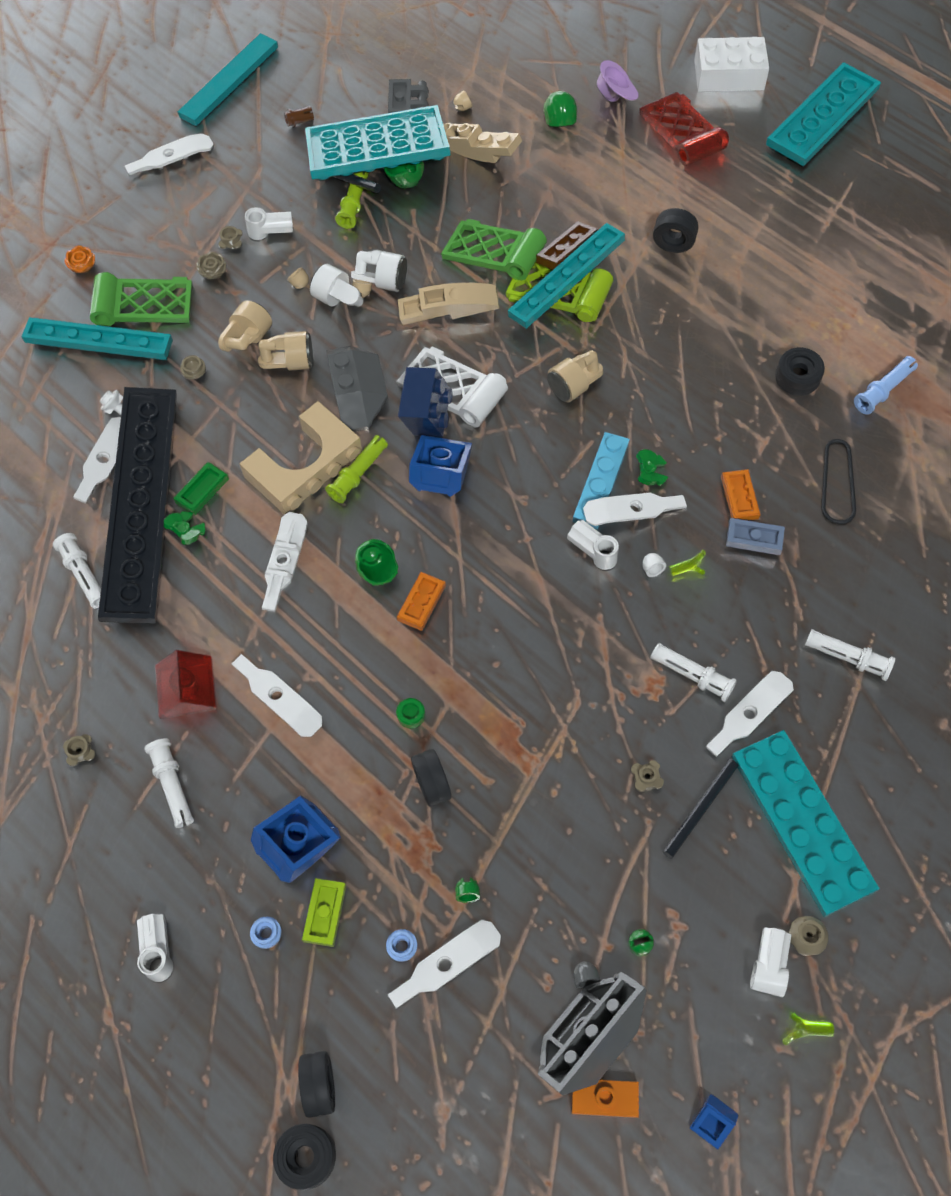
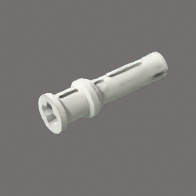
[53,533,101,608]
[805,629,896,681]
[651,643,737,702]
[144,738,194,828]

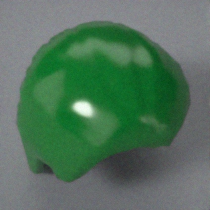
[543,91,577,127]
[384,161,424,189]
[355,539,398,586]

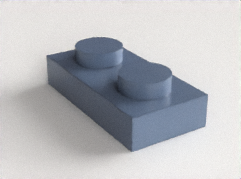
[726,518,785,555]

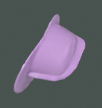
[597,60,638,102]

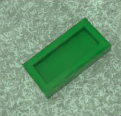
[173,462,229,516]

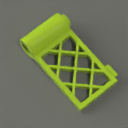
[506,262,614,322]

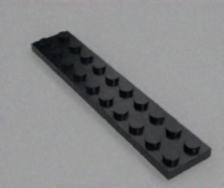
[98,387,177,624]

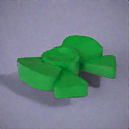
[636,449,668,486]
[164,511,205,545]

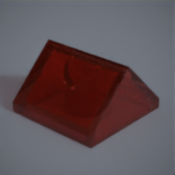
[155,650,217,719]

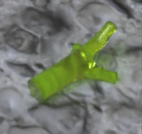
[669,550,706,576]
[782,1013,834,1046]

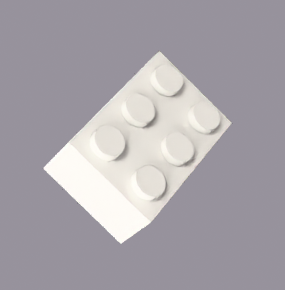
[694,37,769,92]

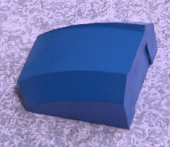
[409,435,472,497]
[251,796,341,883]

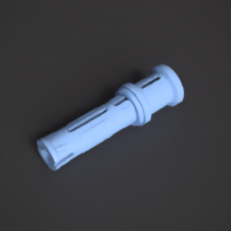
[854,356,918,414]

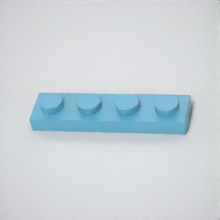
[573,432,630,530]

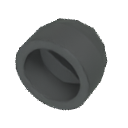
[573,961,600,989]

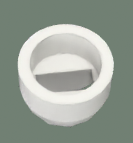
[642,553,666,577]

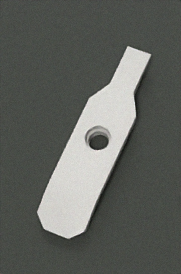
[125,134,214,176]
[73,417,121,504]
[583,493,687,526]
[262,512,308,612]
[232,654,322,737]
[706,671,794,757]
[388,920,501,1009]

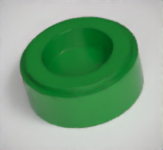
[396,698,425,728]

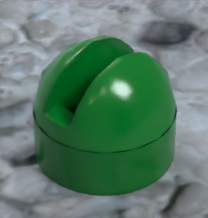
[455,877,480,903]
[628,929,654,956]

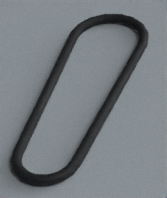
[821,439,856,524]

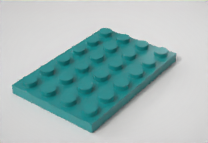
[305,105,451,180]

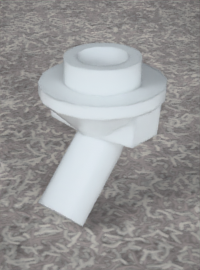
[99,390,123,415]

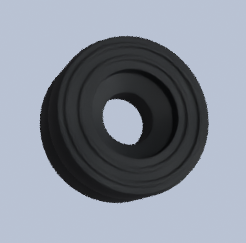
[653,208,699,253]
[775,347,825,396]
[411,749,452,807]
[298,1051,335,1118]
[273,1124,336,1190]

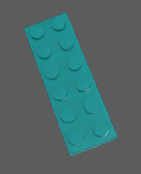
[766,62,881,166]
[731,730,880,917]

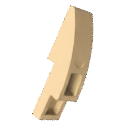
[443,123,522,163]
[398,283,499,325]

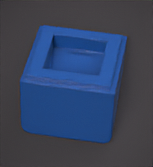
[690,1094,739,1150]

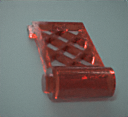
[639,92,729,166]

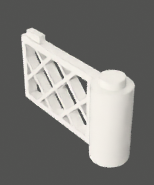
[396,346,508,427]

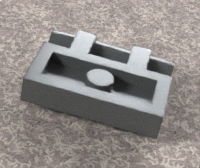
[388,79,429,113]

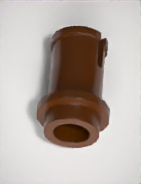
[284,106,314,128]

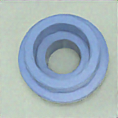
[250,916,282,949]
[386,929,418,962]

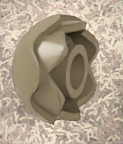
[196,251,226,280]
[789,916,829,956]

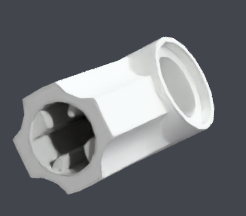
[245,207,293,240]
[567,520,619,570]
[137,914,174,982]
[750,927,792,998]

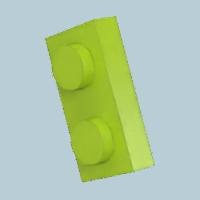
[302,878,347,947]

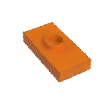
[721,469,760,521]
[397,572,446,631]
[572,1080,639,1118]

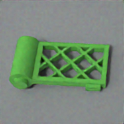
[441,219,547,281]
[90,272,192,327]

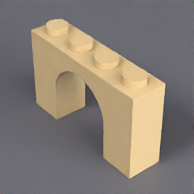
[239,401,362,515]

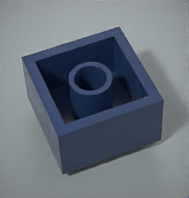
[398,367,453,437]

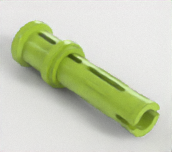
[335,171,369,229]
[325,435,388,503]

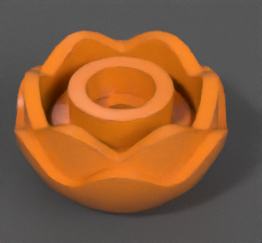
[64,245,95,273]

